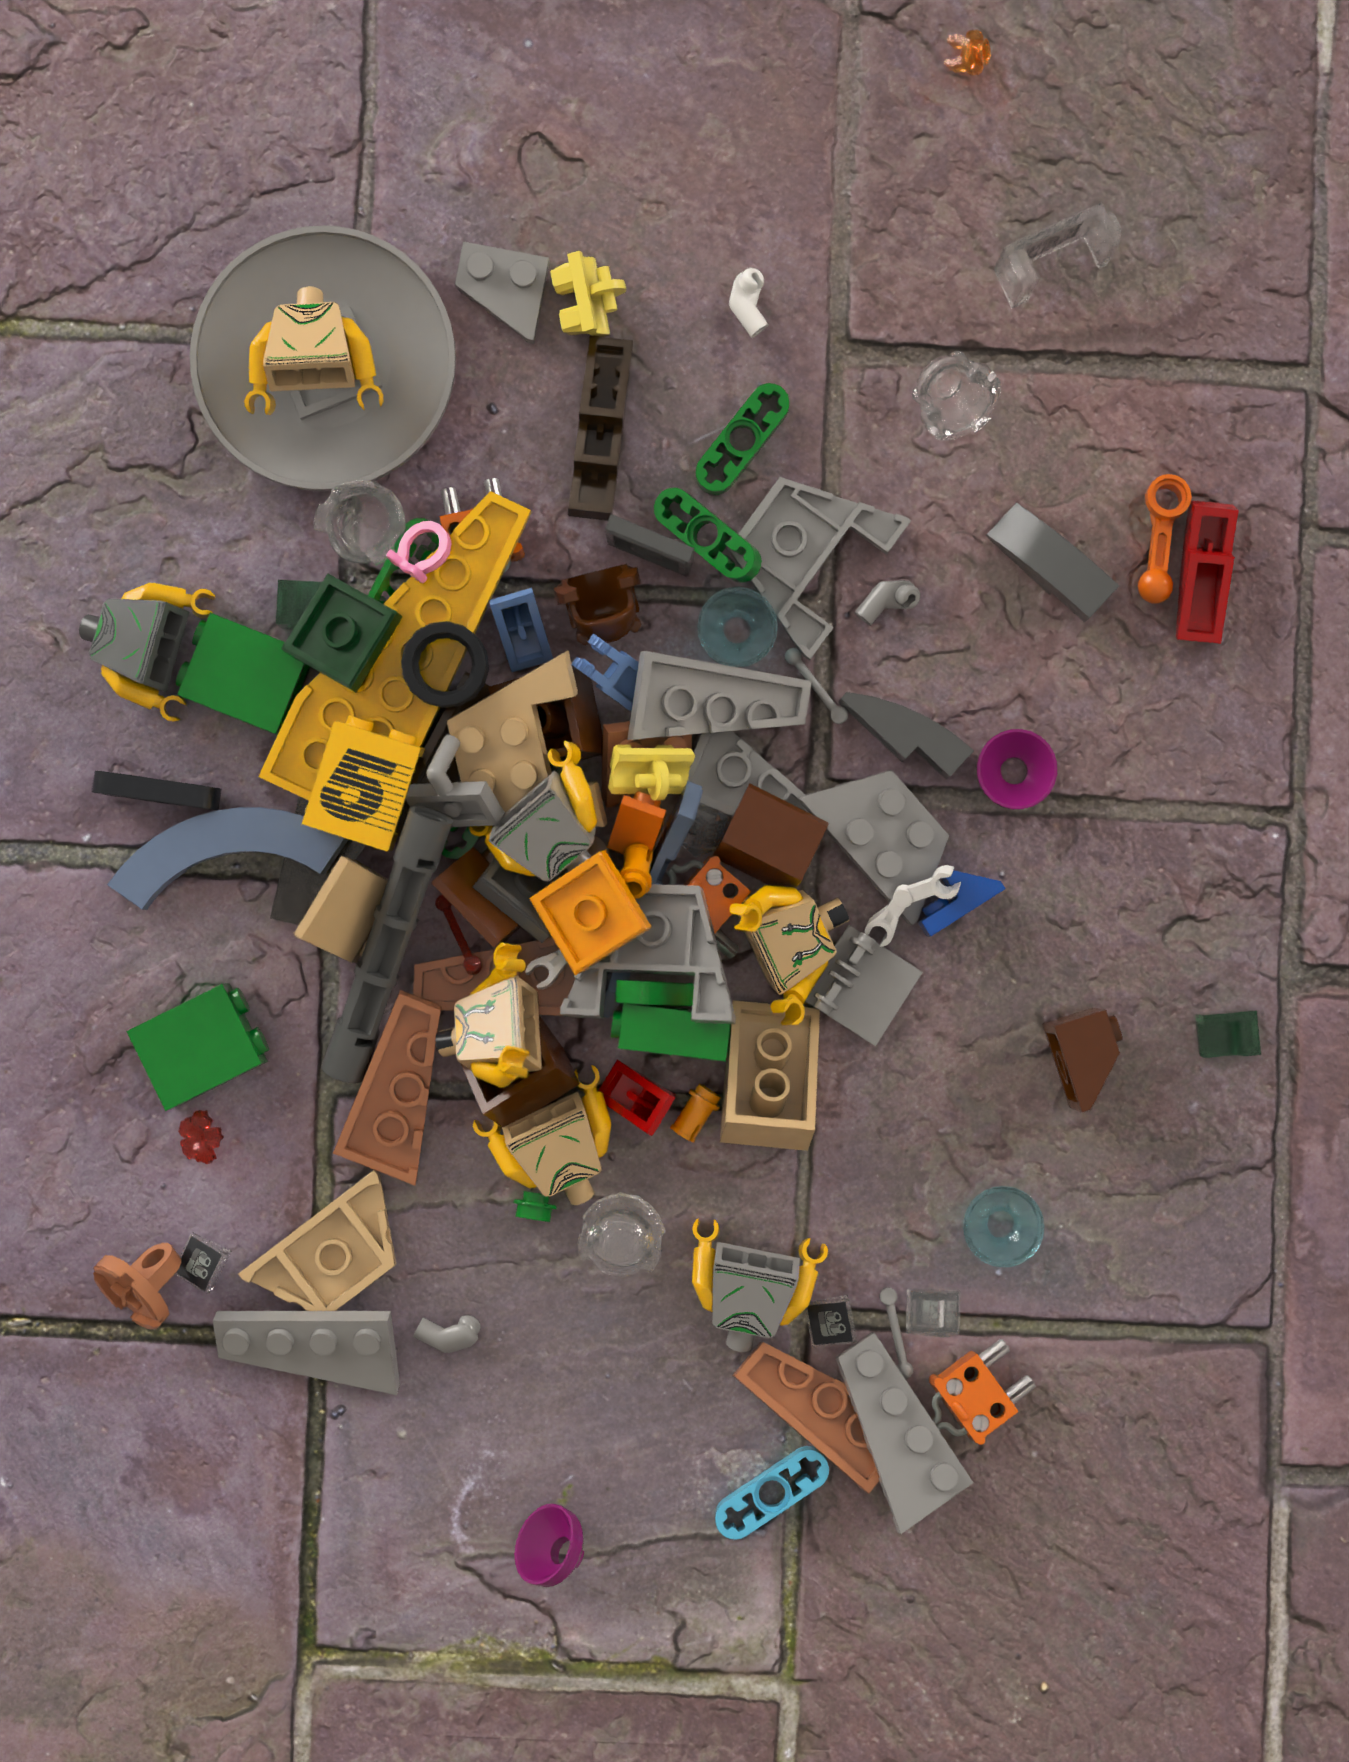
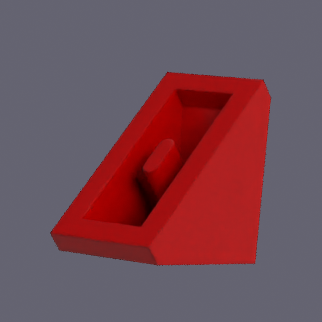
[598,1060,676,1136]

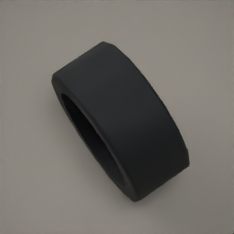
[401,621,489,708]

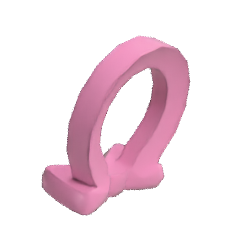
[386,521,452,583]

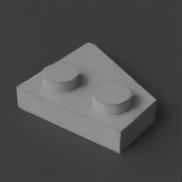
[455,242,550,344]

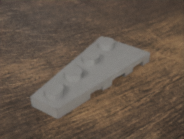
[627,651,812,740]
[213,1311,400,1395]
[835,1332,973,1534]

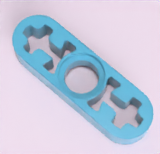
[715,1446,829,1539]

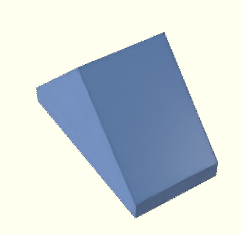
[489,588,553,672]

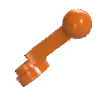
[1138,474,1192,604]

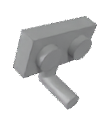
[406,735,505,827]

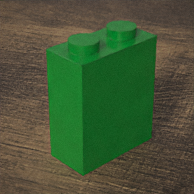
[176,613,310,735]
[126,983,269,1111]
[611,1003,730,1061]

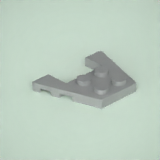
[728,477,911,661]
[560,884,736,1024]

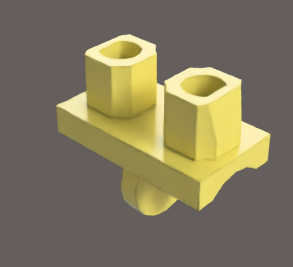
[550,251,626,337]
[608,745,695,800]

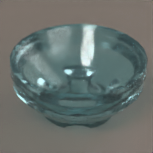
[697,587,778,668]
[963,1186,1045,1268]

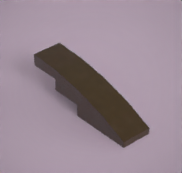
[568,336,633,521]

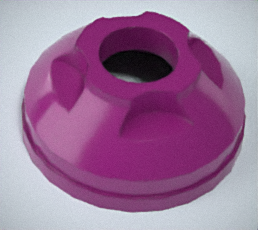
[976,729,1058,810]
[514,1504,584,1587]

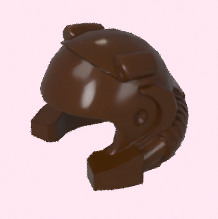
[553,563,642,645]

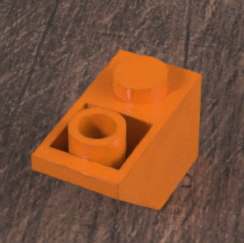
[607,791,667,855]

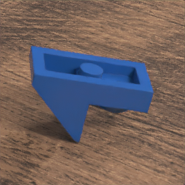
[918,870,1006,937]

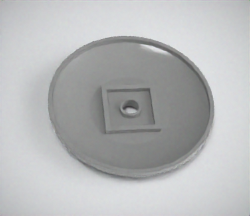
[190,225,456,491]

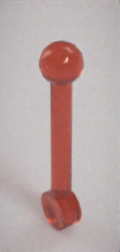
[435,895,482,975]

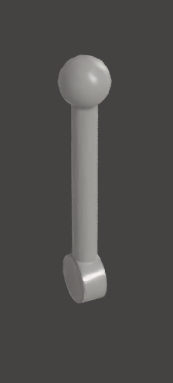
[785,648,848,724]
[879,1287,913,1379]

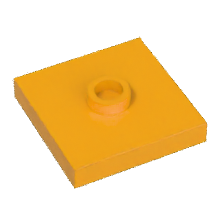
[529,850,652,975]

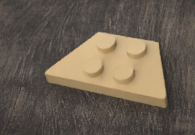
[238,1170,397,1311]

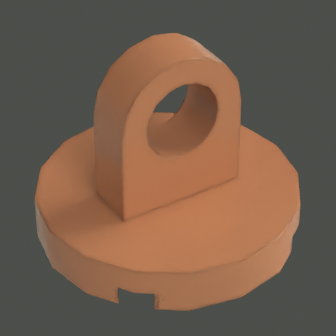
[93,1243,181,1329]

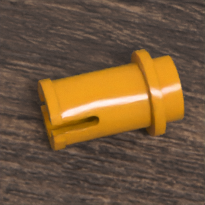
[619,843,653,899]
[670,1083,721,1143]

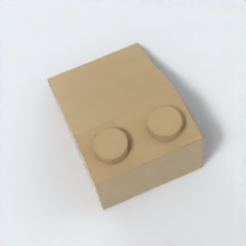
[293,856,388,963]
[720,1000,820,1151]

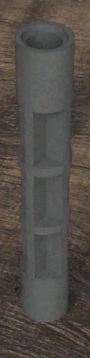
[321,806,453,1083]

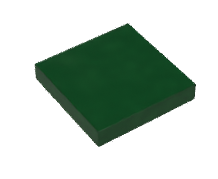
[281,573,402,693]

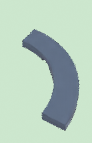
[604,781,703,1019]
[107,807,348,910]

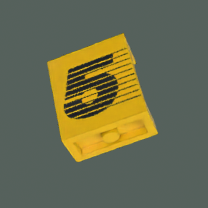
[302,715,425,852]

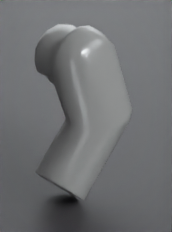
[854,580,920,626]
[413,1315,481,1353]

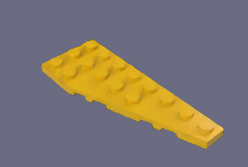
[258,491,532,801]

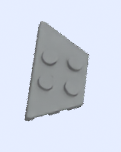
[798,770,949,925]

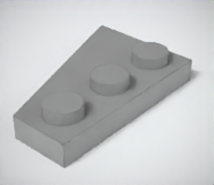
[678,731,809,817]

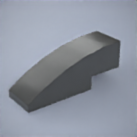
[986,503,1119,622]
[838,692,974,779]

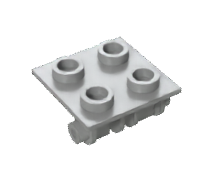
[805,925,923,1046]

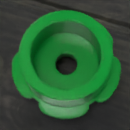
[513,1191,557,1222]

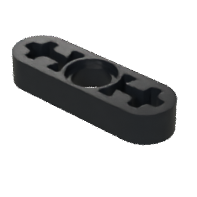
[92,771,222,811]

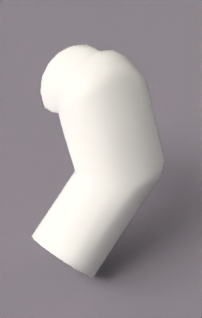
[729,268,769,338]

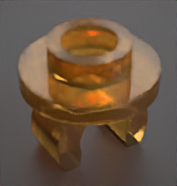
[944,29,991,75]

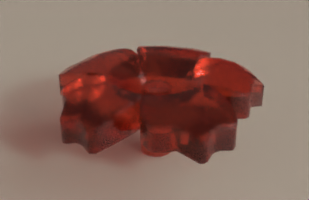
[179,1110,224,1164]

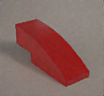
[1176,500,1239,644]

